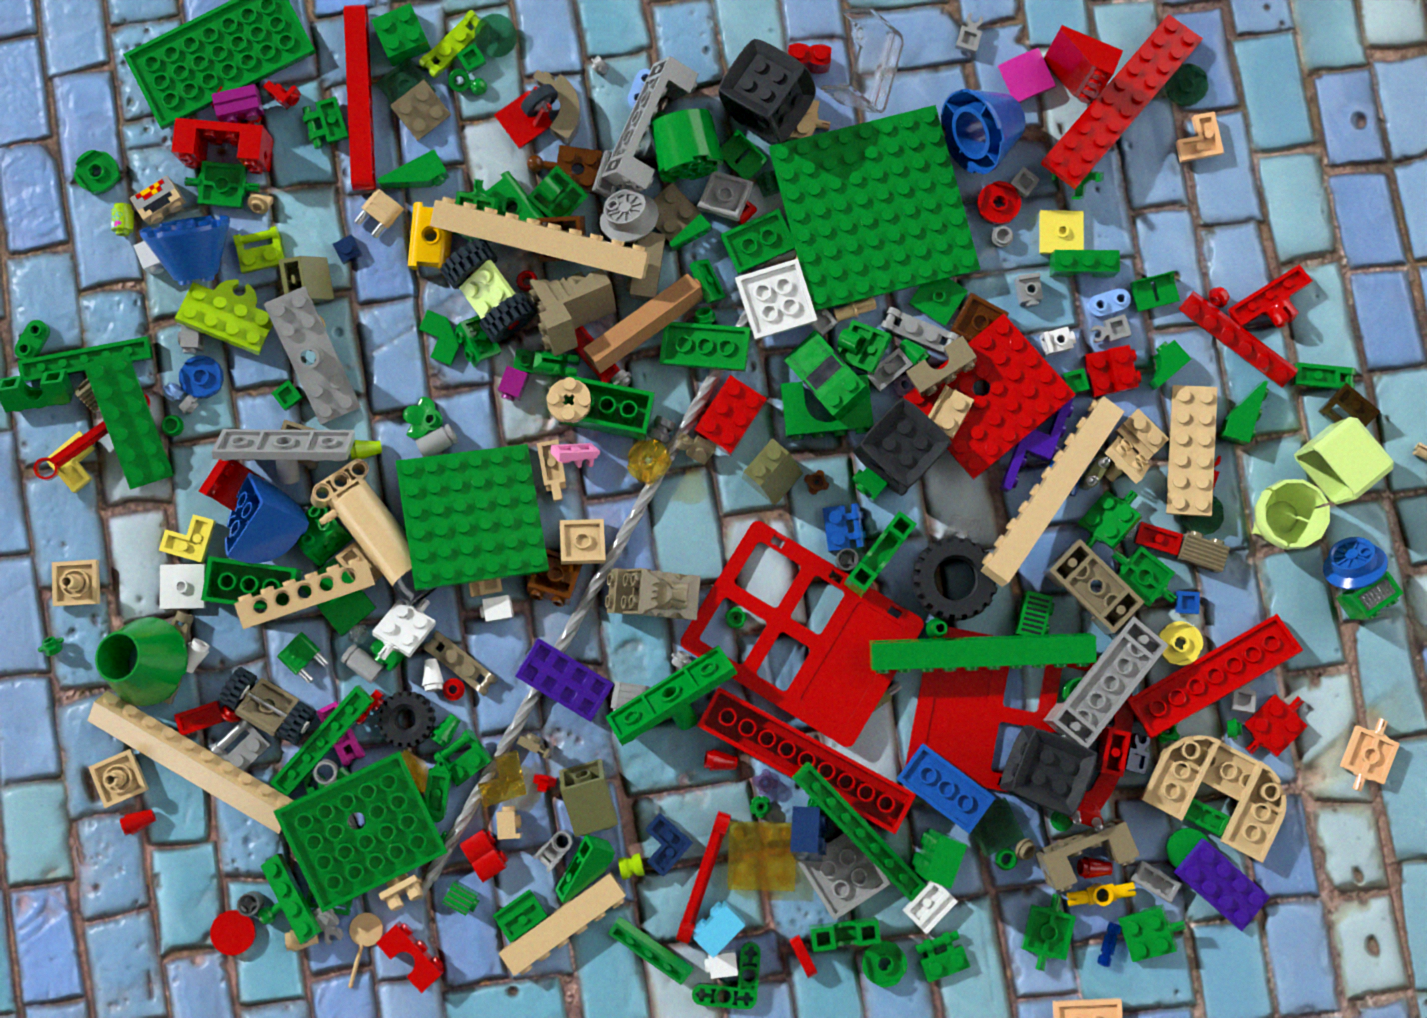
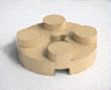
[546,377,591,423]

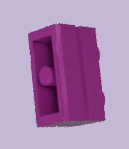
[212,84,264,123]

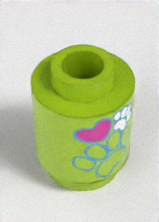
[111,203,134,236]

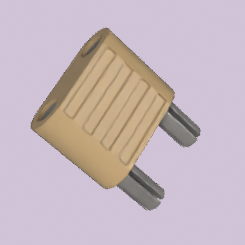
[354,188,404,238]

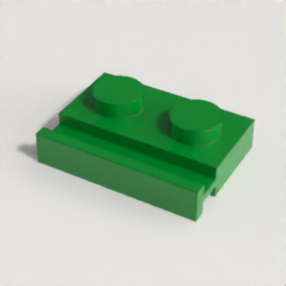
[492,889,548,943]

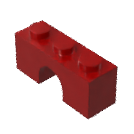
[376,921,445,994]

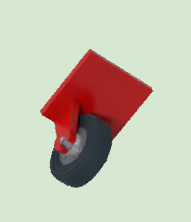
[494,84,558,149]

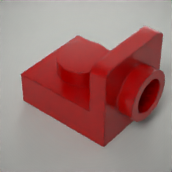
[263,80,301,110]

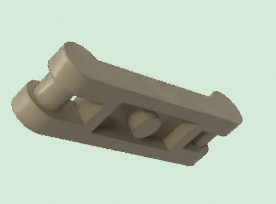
[423,630,498,696]

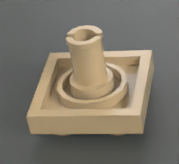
[1104,435,1150,484]
[52,559,100,607]
[88,749,149,808]

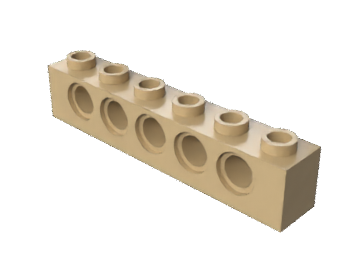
[234,557,375,629]

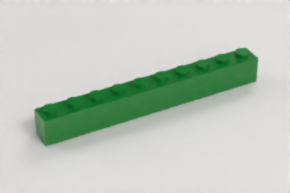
[869,633,1097,674]

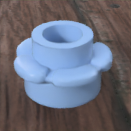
[162,382,184,401]

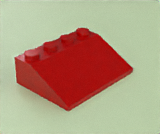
[1044,25,1123,104]

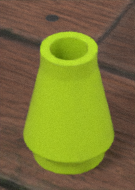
[350,440,382,460]

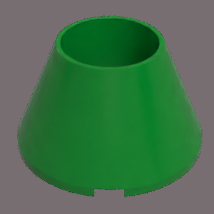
[95,617,188,706]

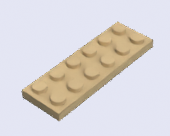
[1166,385,1218,517]

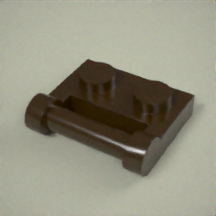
[1318,382,1381,427]

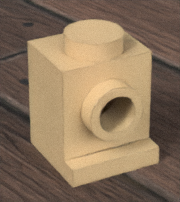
[496,806,523,840]

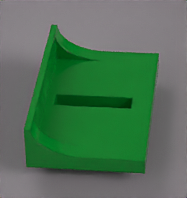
[720,129,768,180]
[1130,271,1180,312]

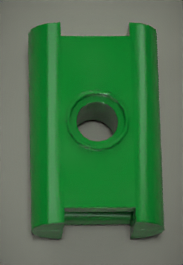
[482,171,545,221]

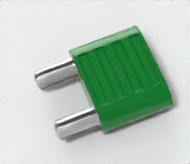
[277,632,329,684]

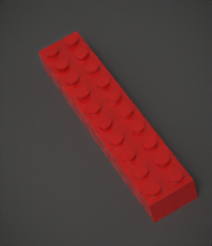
[697,686,916,835]

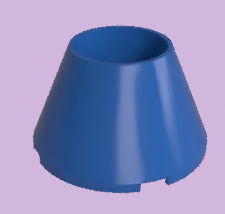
[941,89,1026,175]

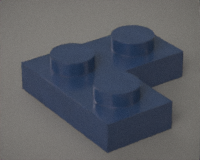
[645,813,693,877]

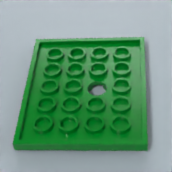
[273,751,448,913]

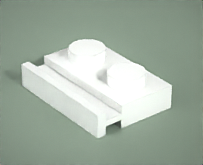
[903,881,958,934]

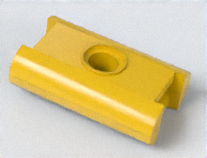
[408,202,452,272]

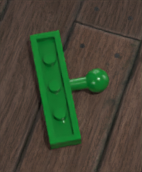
[258,853,322,945]

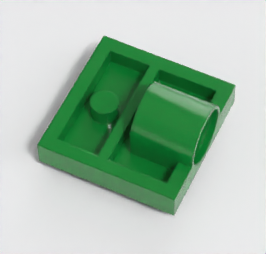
[528,165,589,217]
[836,319,892,375]

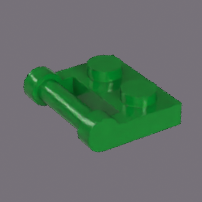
[434,729,493,787]

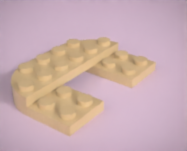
[1140,735,1286,863]

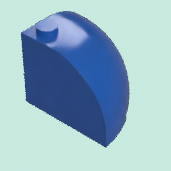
[225,472,309,563]

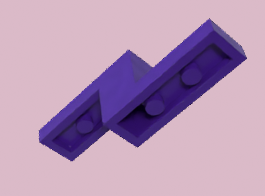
[999,398,1074,492]

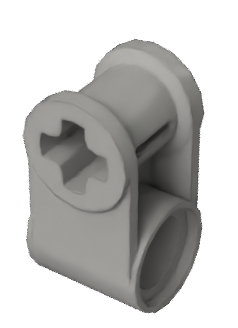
[533,829,574,872]

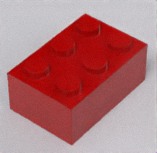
[694,375,767,457]

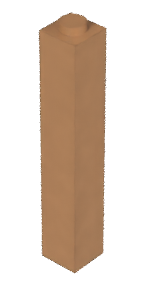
[583,273,704,374]

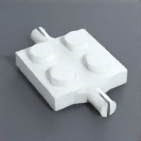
[372,598,436,660]

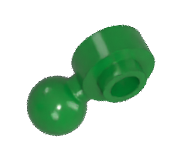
[448,69,487,95]

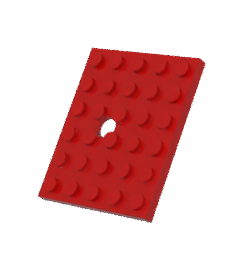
[903,313,1076,480]

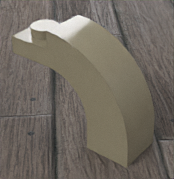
[533,69,581,145]

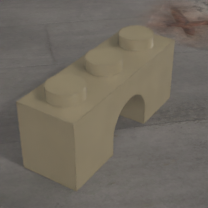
[906,336,977,397]

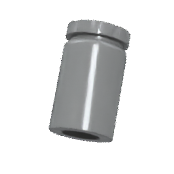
[415,423,459,457]
[341,644,385,684]

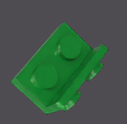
[455,315,502,367]

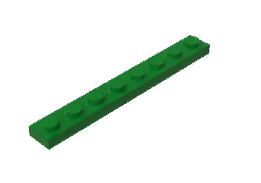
[791,762,926,902]

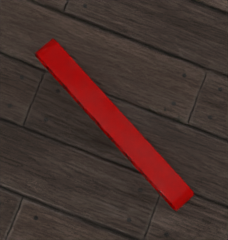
[344,4,376,191]

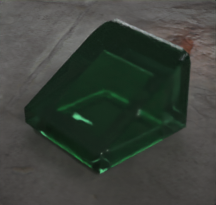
[756,170,780,198]

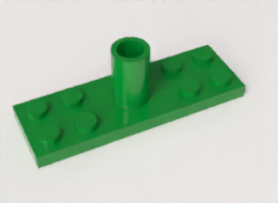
[605,645,738,746]

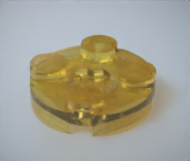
[627,439,672,484]

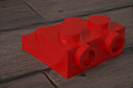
[1084,345,1141,398]

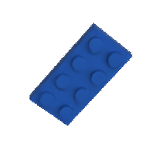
[896,743,996,834]

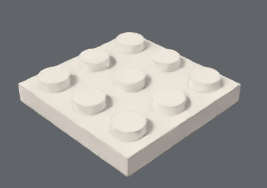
[735,259,817,340]

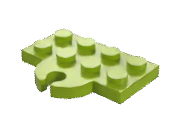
[175,279,273,355]

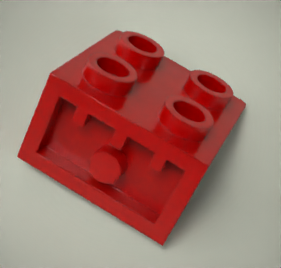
[198,459,265,511]

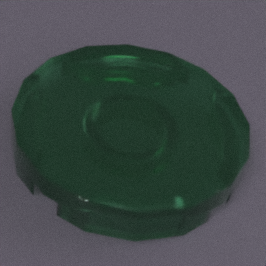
[474,14,517,58]
[1165,63,1209,106]
[1179,495,1224,535]

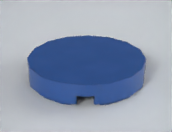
[179,355,224,399]

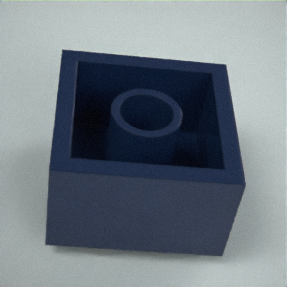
[790,806,828,862]

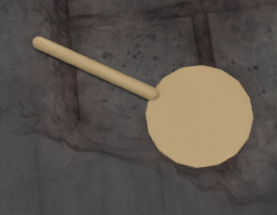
[348,912,383,989]

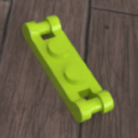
[419,10,488,79]

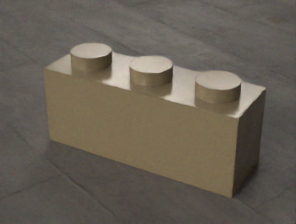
[626,232,666,301]

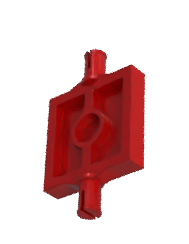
[1243,694,1308,757]

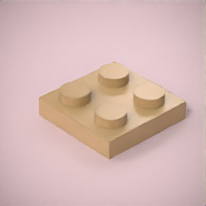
[560,519,606,565]

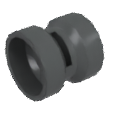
[647,415,676,445]
[835,548,859,572]
[237,891,265,916]

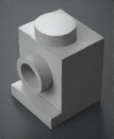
[1014,272,1043,307]
[177,323,205,355]

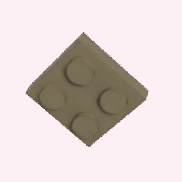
[390,80,451,141]
[653,183,701,243]

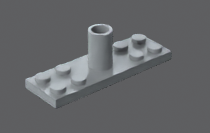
[264,286,361,425]
[212,429,355,484]

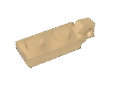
[537,439,567,502]

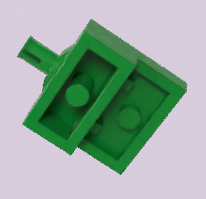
[1118,904,1187,962]

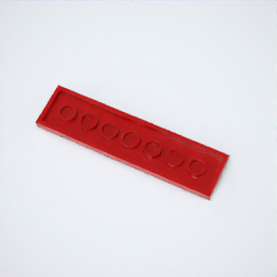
[1126,614,1303,739]

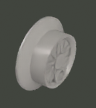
[600,189,659,243]

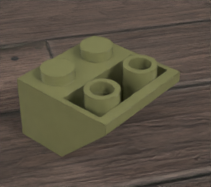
[279,256,335,304]

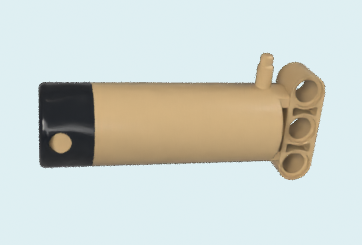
[311,459,437,607]

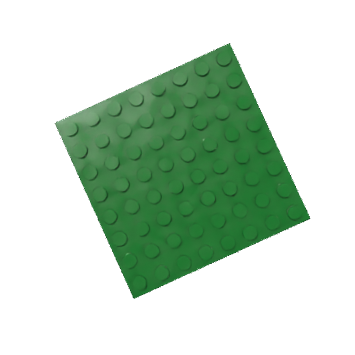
[769,105,980,312]

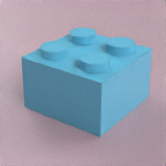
[694,900,745,958]

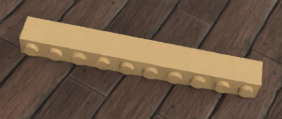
[430,197,651,279]
[981,396,1125,587]
[87,691,294,834]

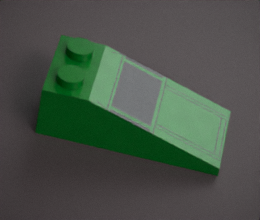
[783,330,871,421]

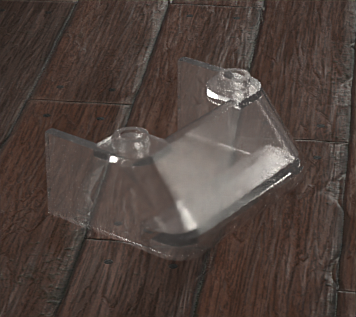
[821,7,904,113]

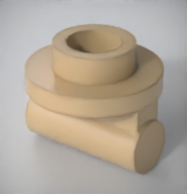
[247,192,273,214]

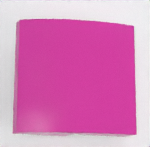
[998,48,1057,103]

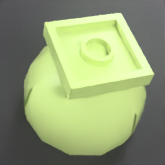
[1252,479,1330,550]

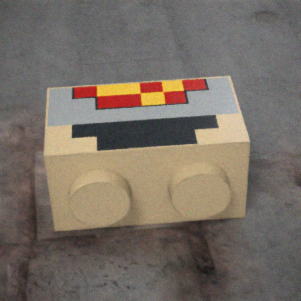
[130,176,187,225]

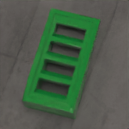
[669,214,712,252]

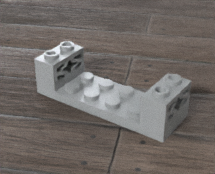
[601,56,699,191]
[1043,616,1168,748]

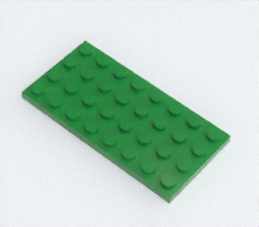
[123,0,316,130]

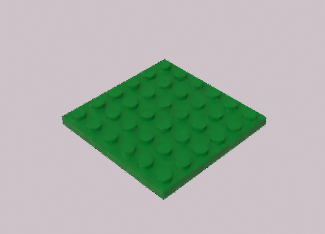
[395,444,549,591]

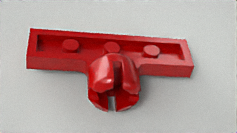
[1227,264,1313,328]

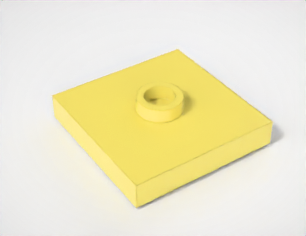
[1039,210,1084,254]

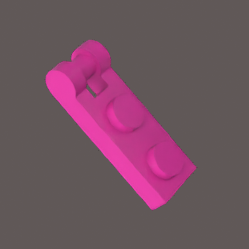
[316,701,365,767]

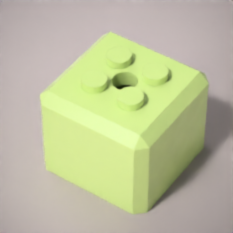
[1294,417,1394,505]

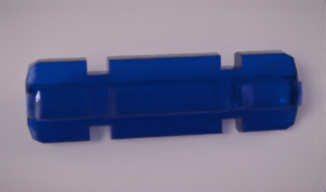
[1097,922,1121,967]

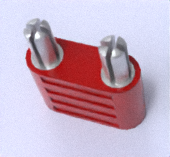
[1069,801,1103,832]

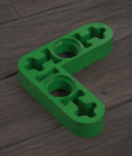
[692,941,761,1009]

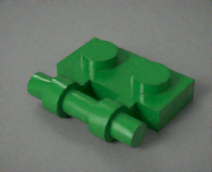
[302,96,349,149]
[915,930,970,983]

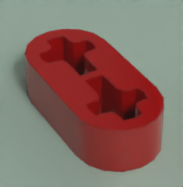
[789,935,818,978]

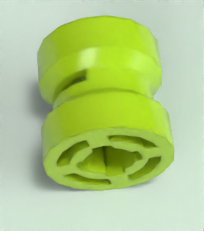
[618,853,645,880]

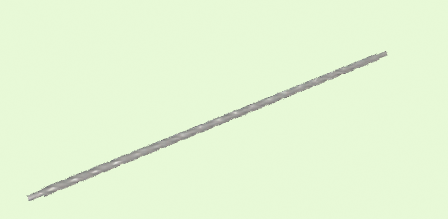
[420,310,749,900]

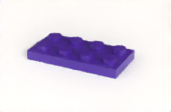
[514,638,614,722]
[1174,838,1270,931]

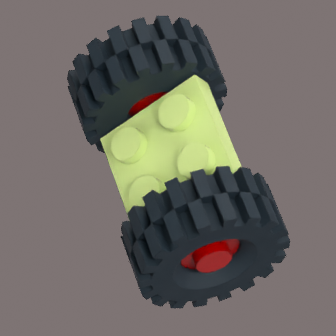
[440,239,537,343]

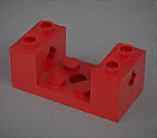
[171,118,273,174]

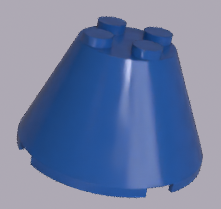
[139,215,230,285]

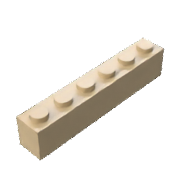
[499,871,626,976]

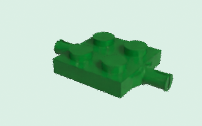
[184,161,260,209]
[452,179,499,243]
[1078,490,1142,550]
[1111,546,1177,607]
[1021,893,1076,971]

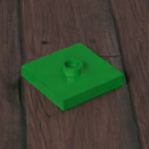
[908,278,968,327]

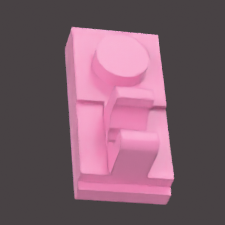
[550,443,600,468]

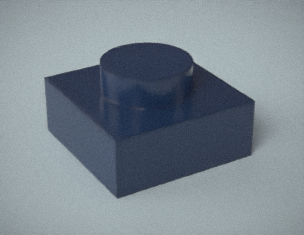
[332,234,363,265]

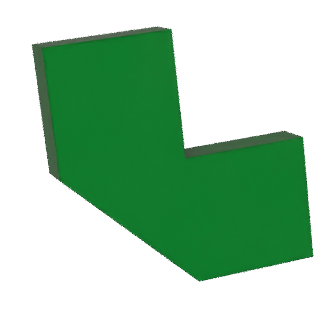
[419,309,460,366]

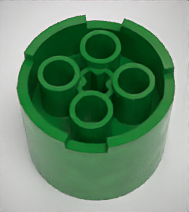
[649,108,724,183]

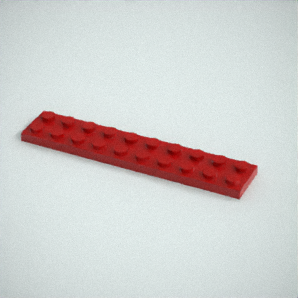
[1041,14,1203,189]

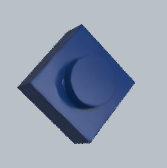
[1175,591,1200,614]

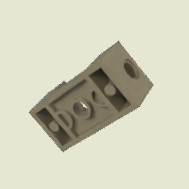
[1042,539,1144,635]
[1035,818,1140,892]

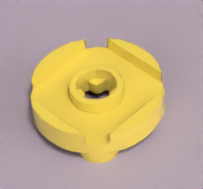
[1157,621,1203,665]

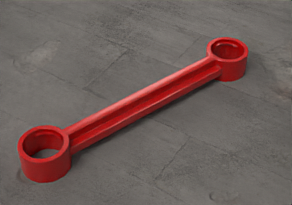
[33,393,151,481]
[675,811,731,944]

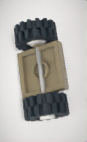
[219,667,316,745]

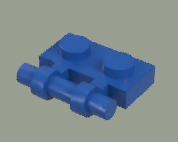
[822,503,866,552]

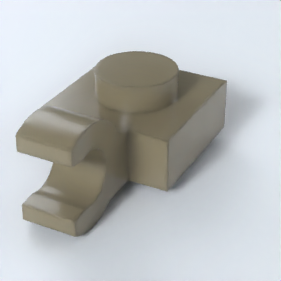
[675,432,716,465]

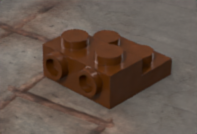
[527,549,583,607]

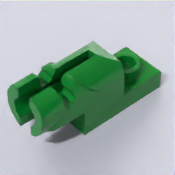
[513,348,580,378]

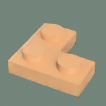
[1175,112,1224,163]

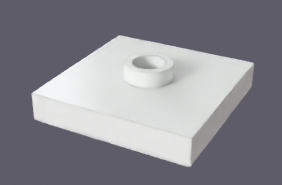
[160,564,207,609]

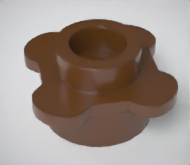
[804,470,829,495]

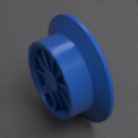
[1323,537,1388,589]

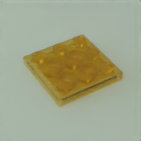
[728,821,796,891]

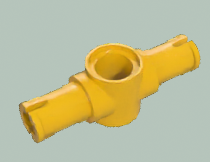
[1066,882,1136,907]

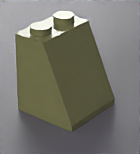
[742,438,803,506]
[559,758,619,837]

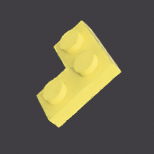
[47,431,96,493]
[159,514,216,563]

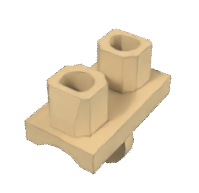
[379,873,423,911]

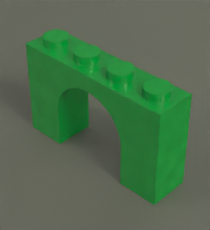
[780,375,874,441]

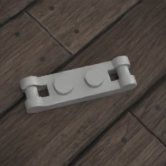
[880,307,960,355]

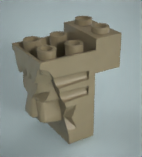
[529,269,616,357]
[605,568,700,620]

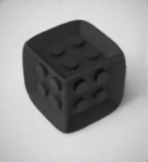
[718,39,816,144]
[853,397,952,496]
[1000,725,1097,817]

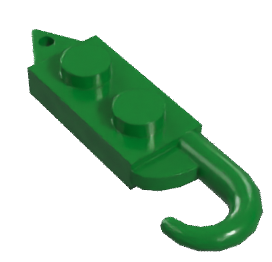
[424,757,452,841]

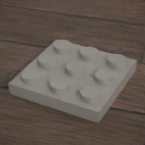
[798,832,890,921]

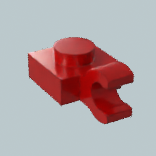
[533,773,558,793]

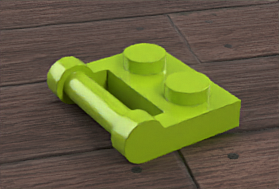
[233,226,284,274]

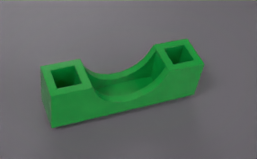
[844,511,917,597]

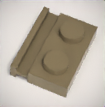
[517,732,553,759]

